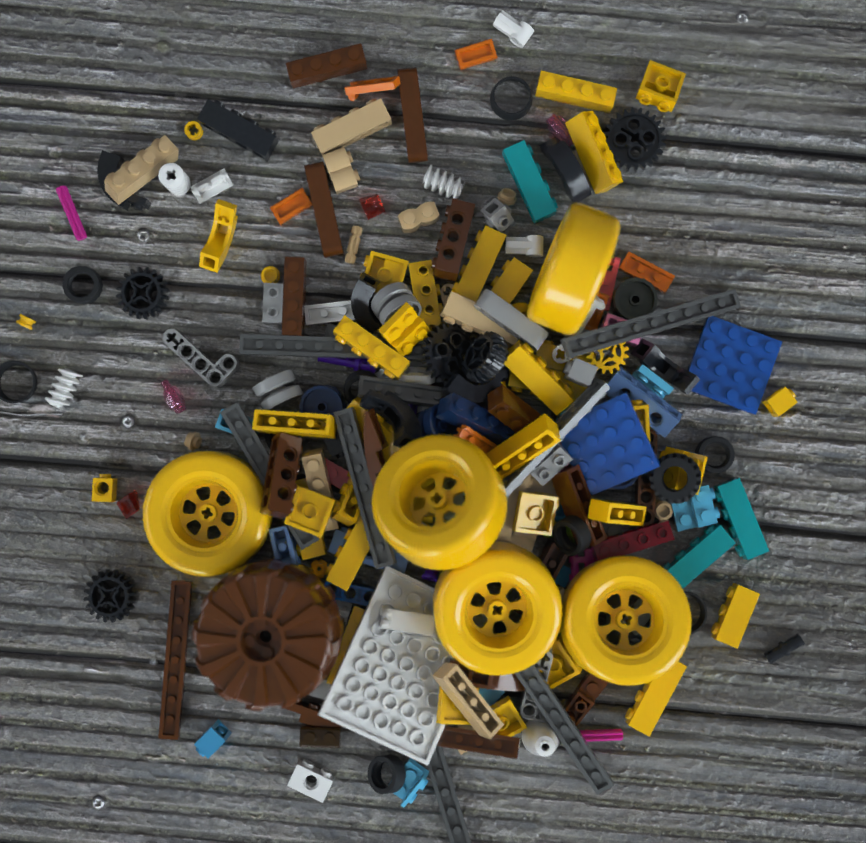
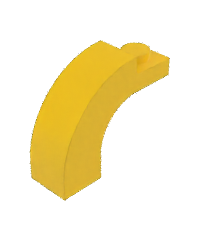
[199,199,238,273]

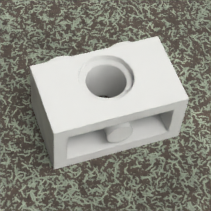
[287,759,335,803]

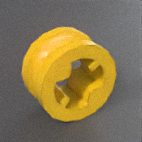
[184,121,203,141]
[16,313,36,330]

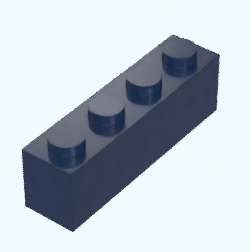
[436,393,516,445]

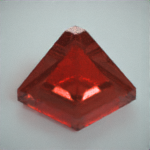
[359,194,386,220]
[116,491,140,519]

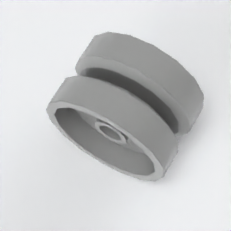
[370,282,422,326]
[252,369,303,411]

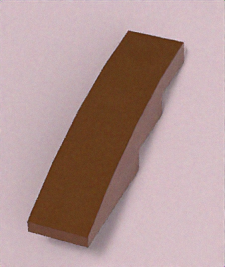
[363,408,388,488]

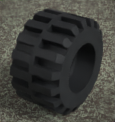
[649,453,701,504]

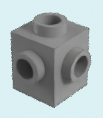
[480,198,514,232]

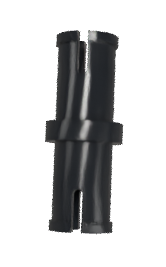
[764,633,805,664]

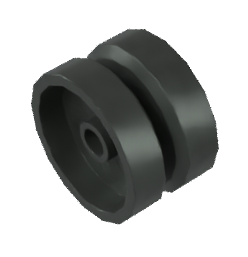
[611,277,658,320]

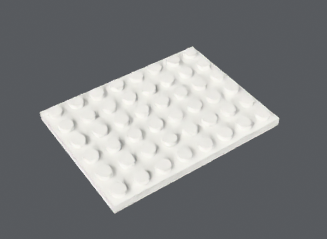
[318,566,487,766]

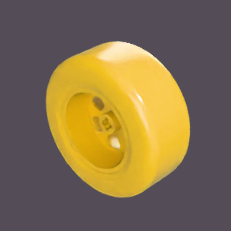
[527,202,620,336]
[372,434,507,570]
[142,451,273,577]
[433,541,563,675]
[560,556,692,686]

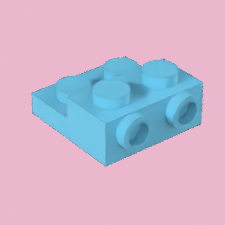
[670,484,720,532]

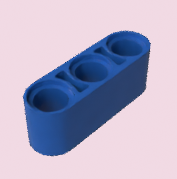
[325,581,375,606]

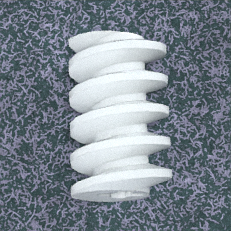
[158,163,191,196]
[422,164,466,200]
[45,368,83,411]

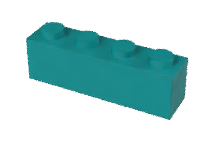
[502,140,558,224]
[713,477,769,560]
[662,524,736,589]

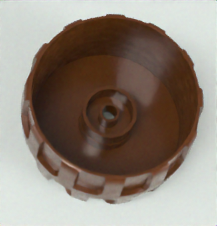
[192,559,344,711]

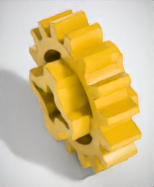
[586,342,629,374]

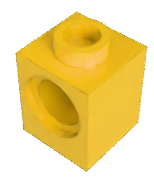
[762,387,798,417]
[92,474,118,502]

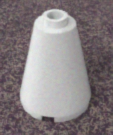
[522,720,560,757]

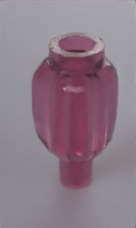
[546,113,574,147]
[161,379,186,414]

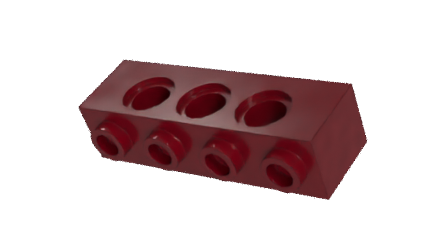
[590,519,675,561]

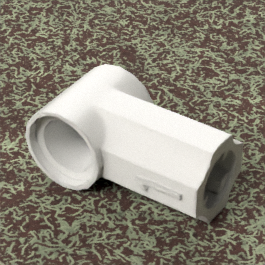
[493,10,534,48]
[505,235,544,257]

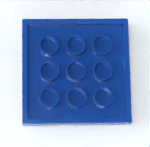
[687,316,782,415]
[561,392,660,496]

